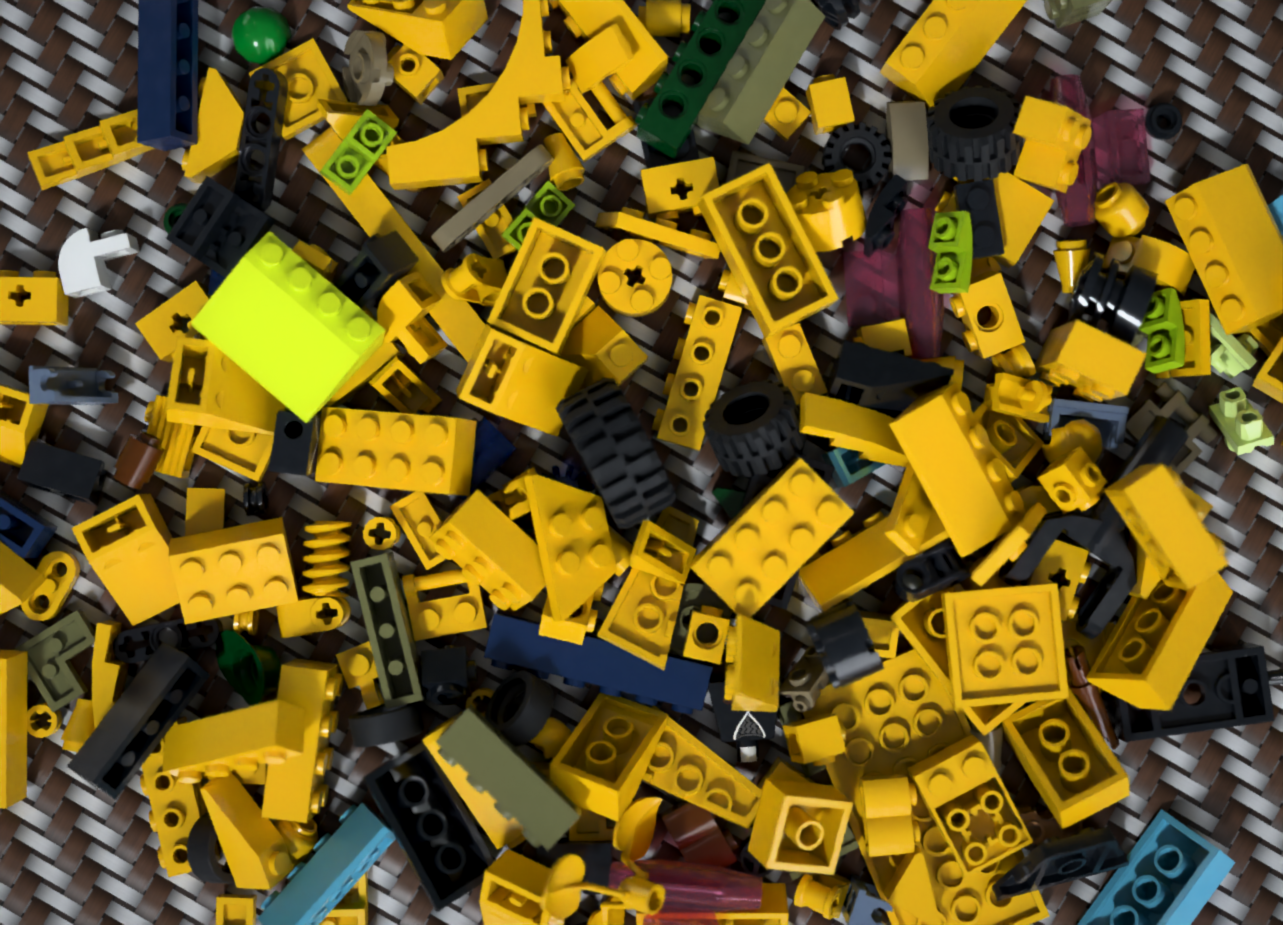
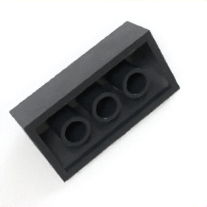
[362,741,495,912]

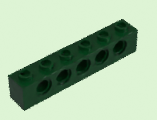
[634,0,766,159]

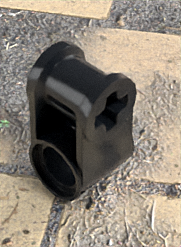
[894,540,971,602]

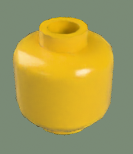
[1092,182,1150,238]
[273,818,319,867]

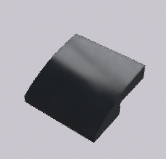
[165,176,275,278]

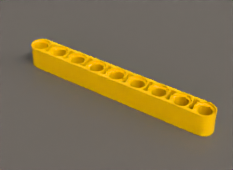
[302,126,486,363]

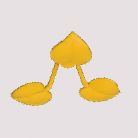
[541,796,665,925]

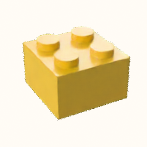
[748,778,853,875]

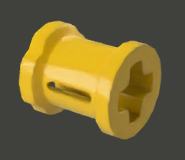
[363,517,401,550]

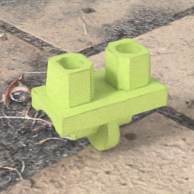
[1210,312,1259,379]
[1209,387,1274,455]

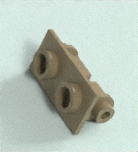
[779,645,830,713]

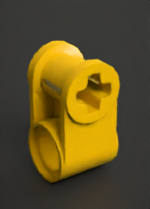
[441,253,508,307]
[276,596,351,638]
[794,873,851,920]

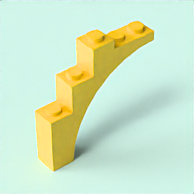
[386,0,571,190]

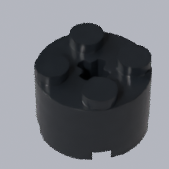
[804,599,884,689]

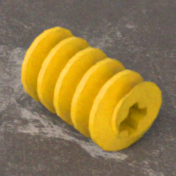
[301,521,352,597]

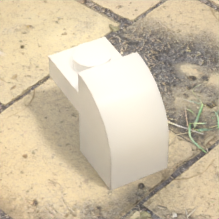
[58,227,140,298]

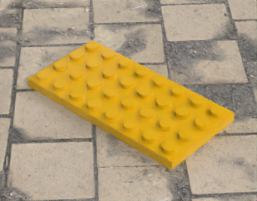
[803,648,1049,925]

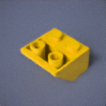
[0,383,49,468]

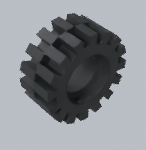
[822,122,891,191]

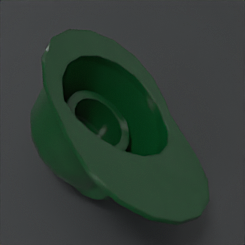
[216,630,281,706]

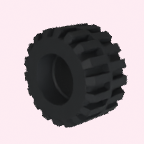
[926,86,1023,182]
[703,380,807,477]

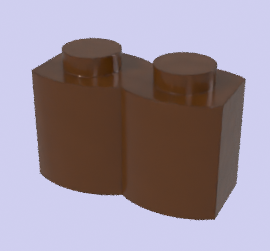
[660,800,739,883]

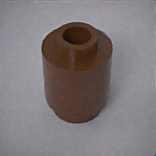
[113,431,165,490]

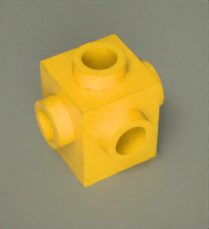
[1037,446,1107,514]

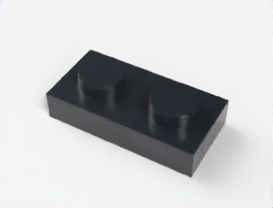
[953,179,1004,260]

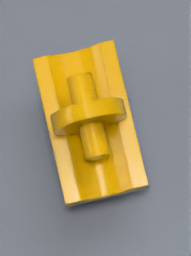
[984,372,1053,423]

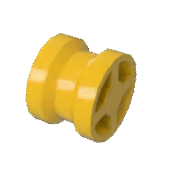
[991,344,1036,378]

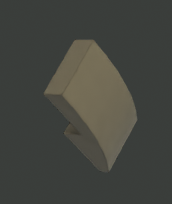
[886,101,929,181]

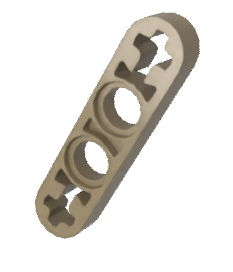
[431,144,554,252]

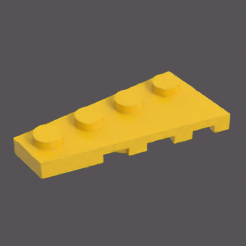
[597,506,699,670]
[642,706,762,829]

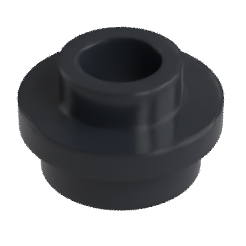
[1144,103,1182,140]

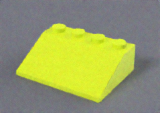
[191,231,385,424]

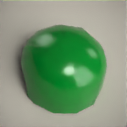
[231,6,291,64]

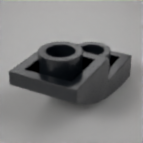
[863,174,908,258]

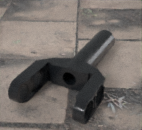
[998,415,1189,639]

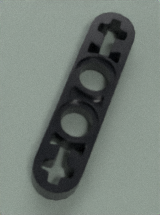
[234,68,288,212]

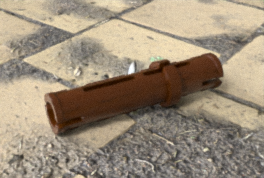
[1064,645,1120,750]

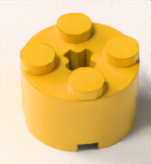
[786,169,867,252]
[597,239,672,318]

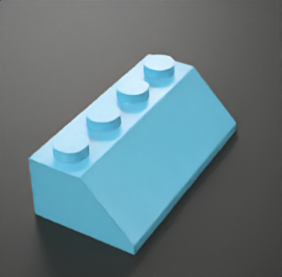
[257,803,396,925]
[1077,809,1236,925]

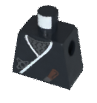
[269,408,322,476]
[708,678,780,762]

